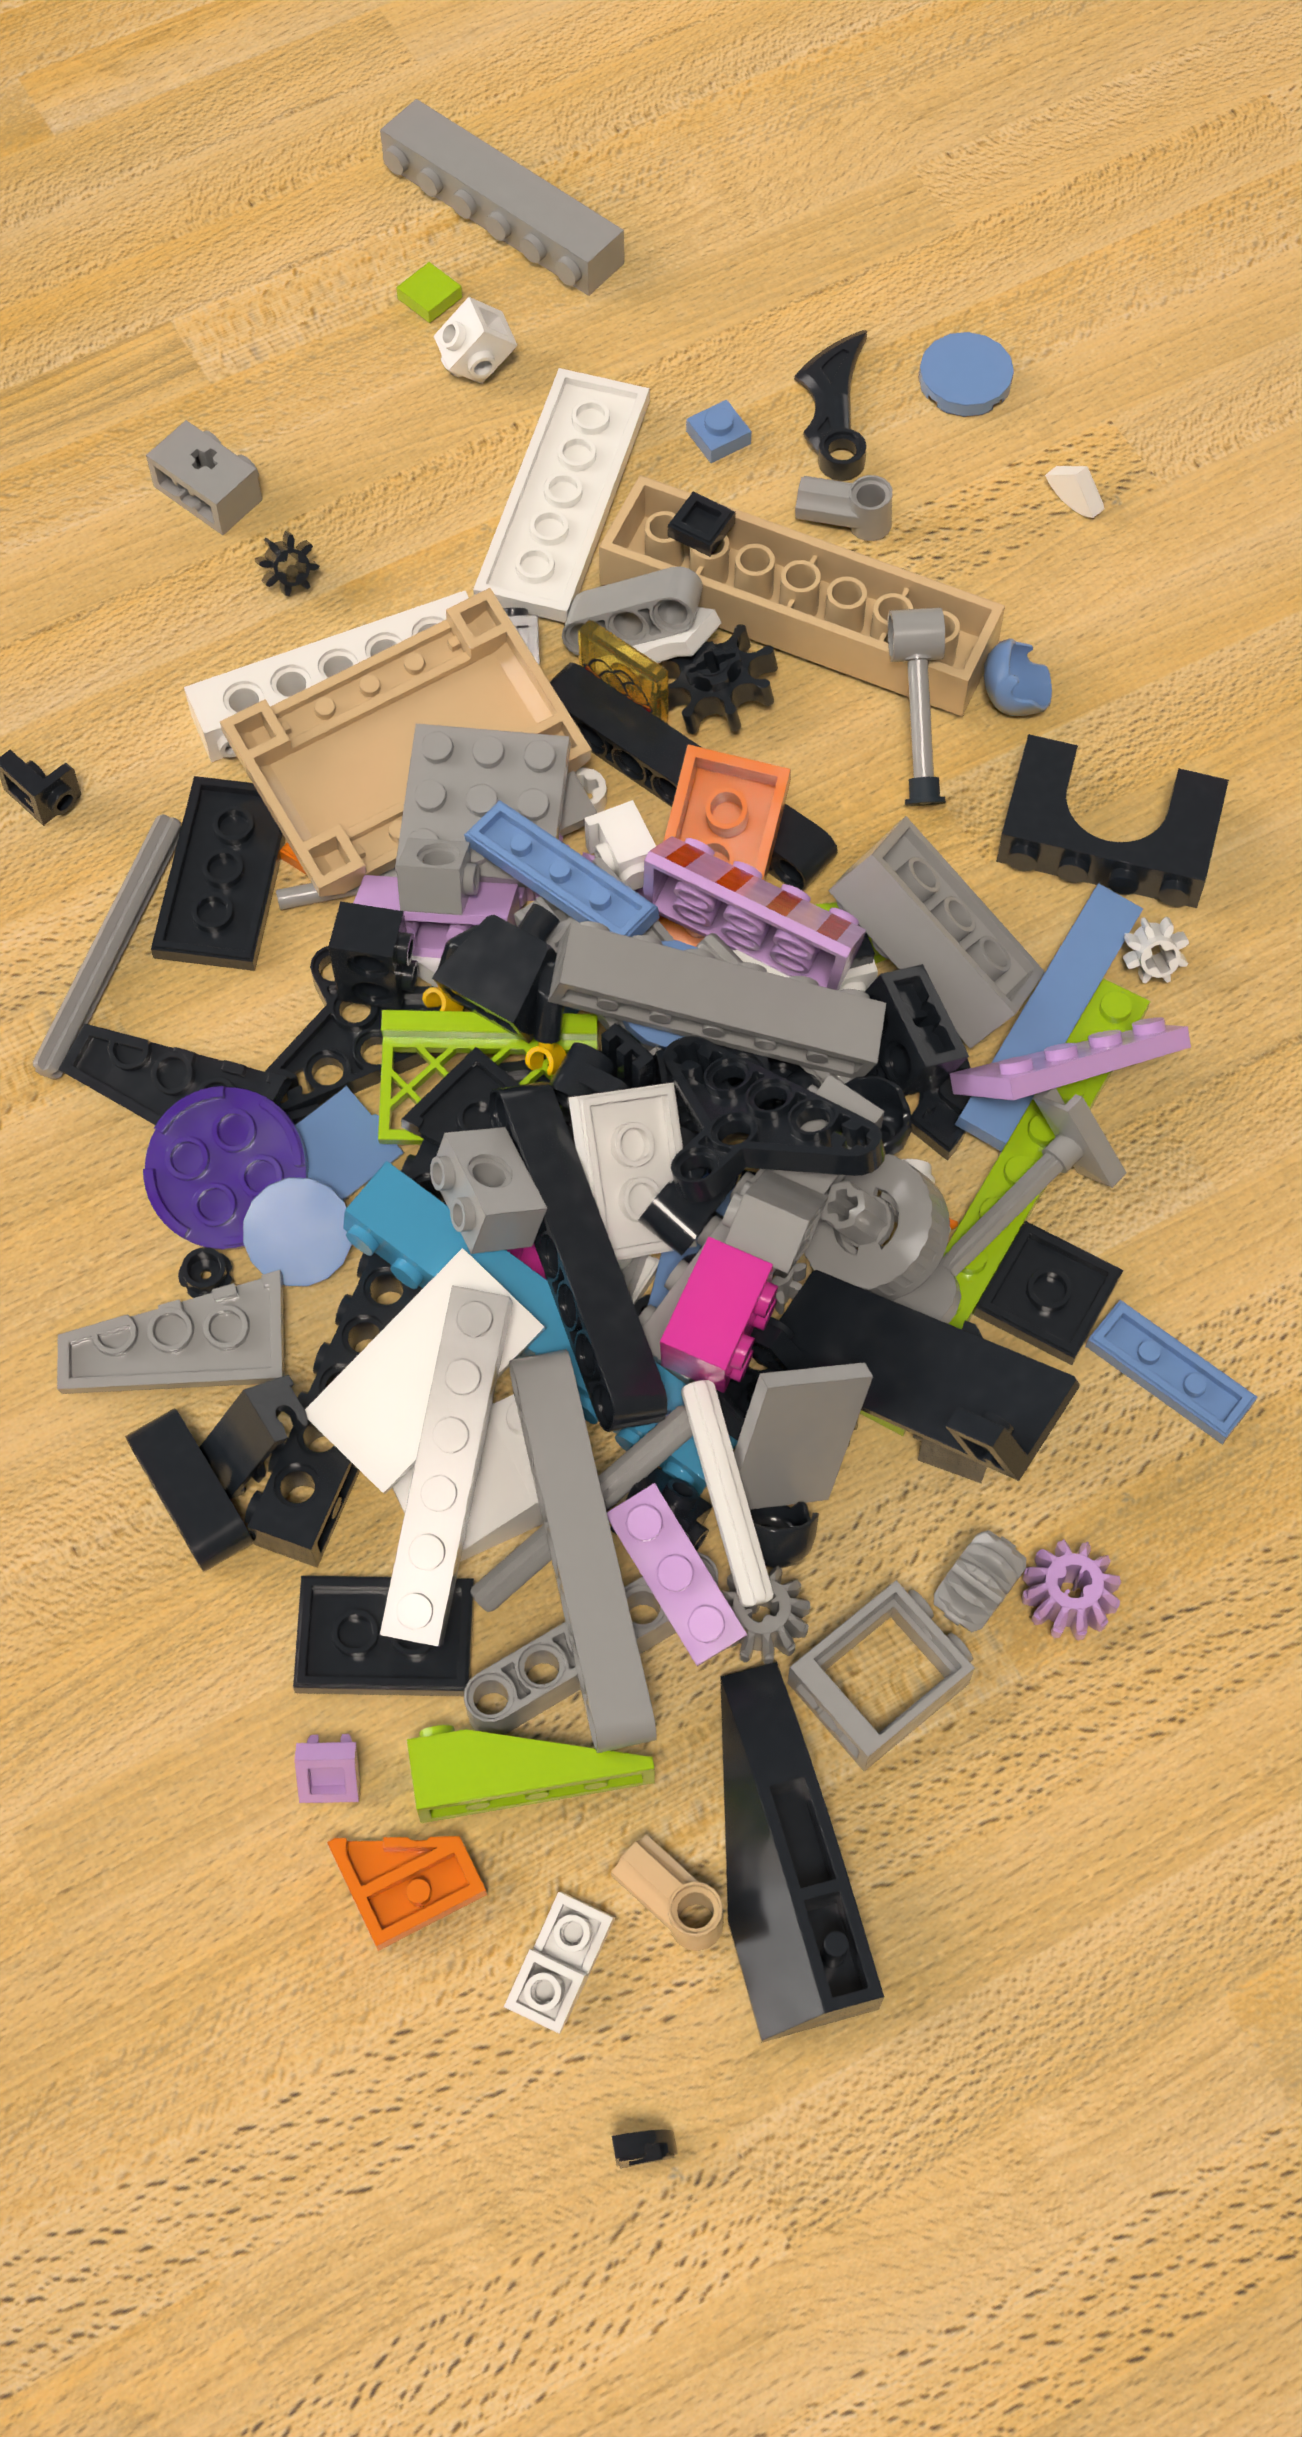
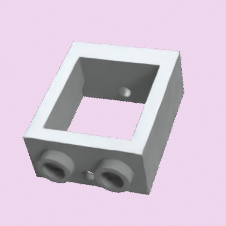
[787,1580,975,1772]

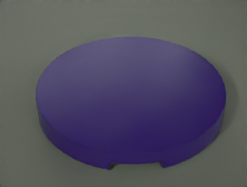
[143,1086,308,1250]

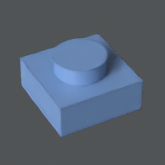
[686,400,752,463]

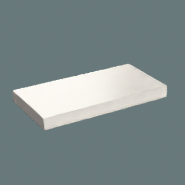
[305,1248,546,1494]

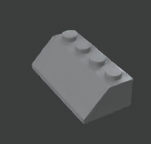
[829,816,1045,1049]

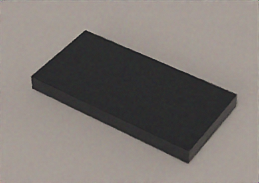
[151,776,286,971]

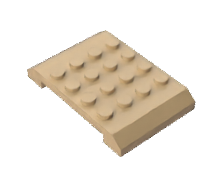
[220,588,592,897]

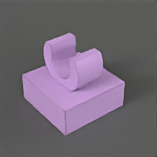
[294,1734,360,1803]

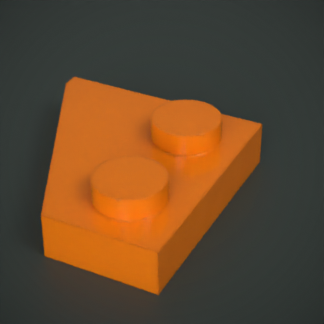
[327,1836,487,1951]

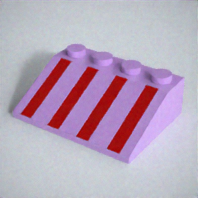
[643,836,866,991]

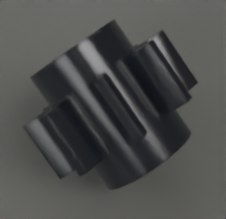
[255,531,320,596]

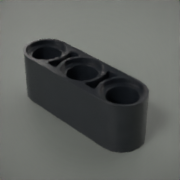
[125,1408,254,1572]

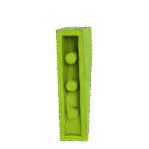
[407,1725,655,1823]

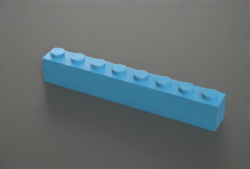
[343,1161,738,1496]

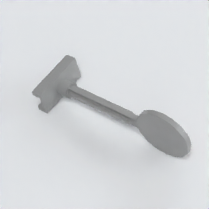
[891,1088,1126,1324]

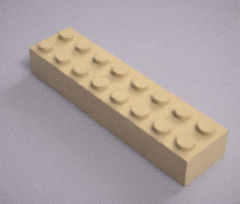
[599,475,1005,717]

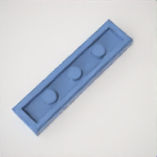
[464,800,660,937]

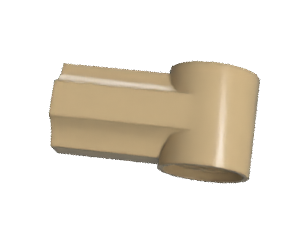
[611,1834,724,1951]

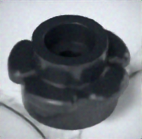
[178,1247,232,1298]

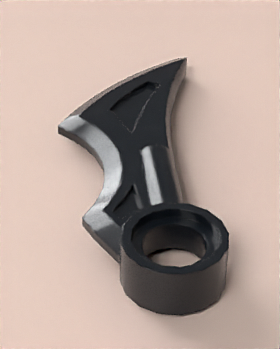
[794,330,867,481]

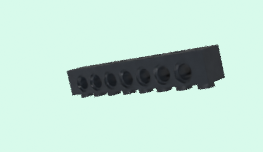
[245,1139,447,1568]

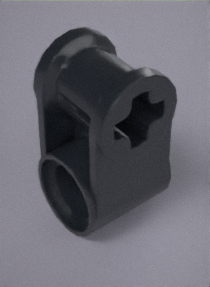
[638,1167,739,1256]

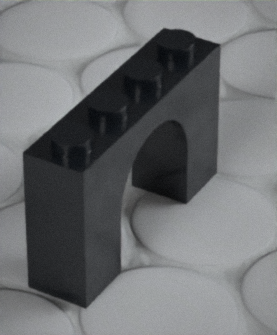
[996,734,1229,908]

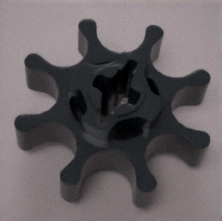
[655,624,778,734]

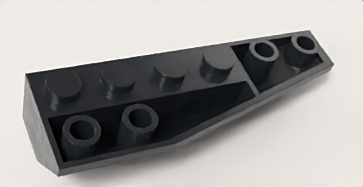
[720,1662,884,2043]

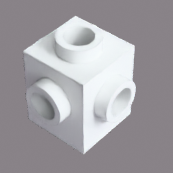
[434,297,518,384]

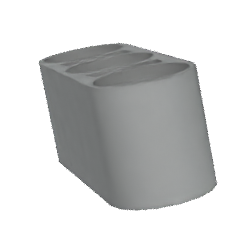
[562,566,703,657]

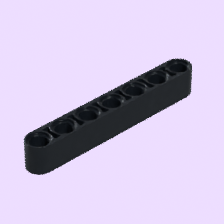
[550,662,838,891]
[488,1082,667,1432]

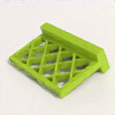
[378,1010,599,1145]

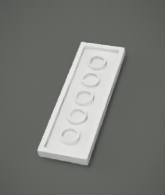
[473,368,650,623]

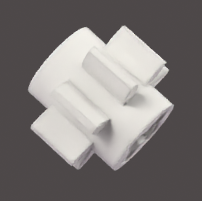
[1123,917,1189,984]

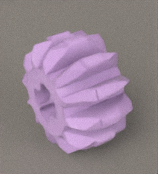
[1021,1540,1121,1641]

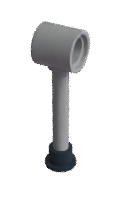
[888,608,946,806]

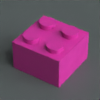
[660,1236,779,1393]

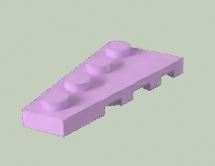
[950,1017,1191,1101]

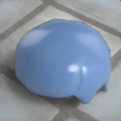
[983,638,1052,716]

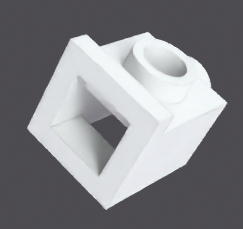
[584,800,656,890]

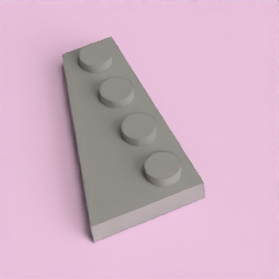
[57,1270,285,1394]

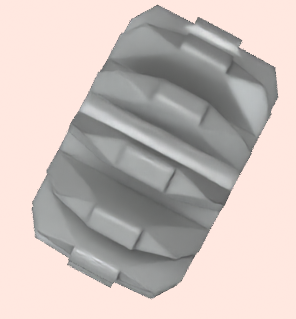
[934,1530,1026,1633]
[721,1566,810,1664]

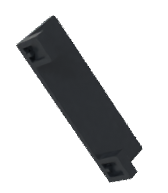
[750,1270,1080,1481]

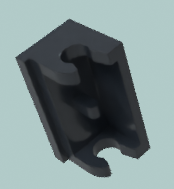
[199,1374,308,1499]

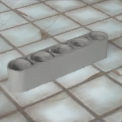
[464,1552,718,1735]

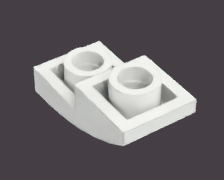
[504,1891,616,2034]

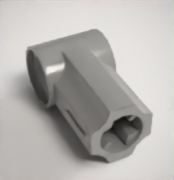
[795,475,893,541]

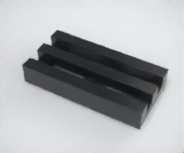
[601,1023,654,1089]

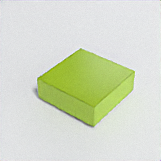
[396,262,463,323]

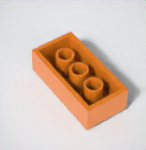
[658,744,791,947]

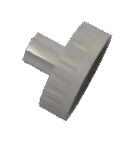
[804,1154,950,1300]

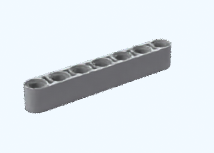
[509,1349,657,1753]

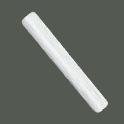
[681,1380,773,1607]

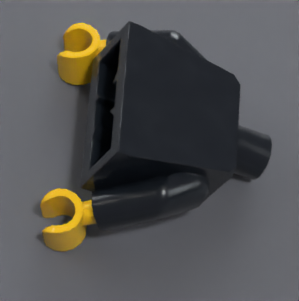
[422,904,566,1076]

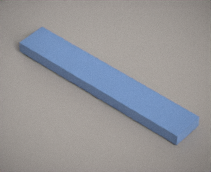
[955,883,1143,1152]

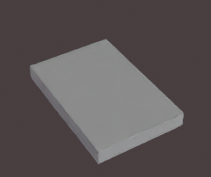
[734,1363,873,1510]

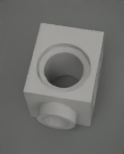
[396,838,480,915]

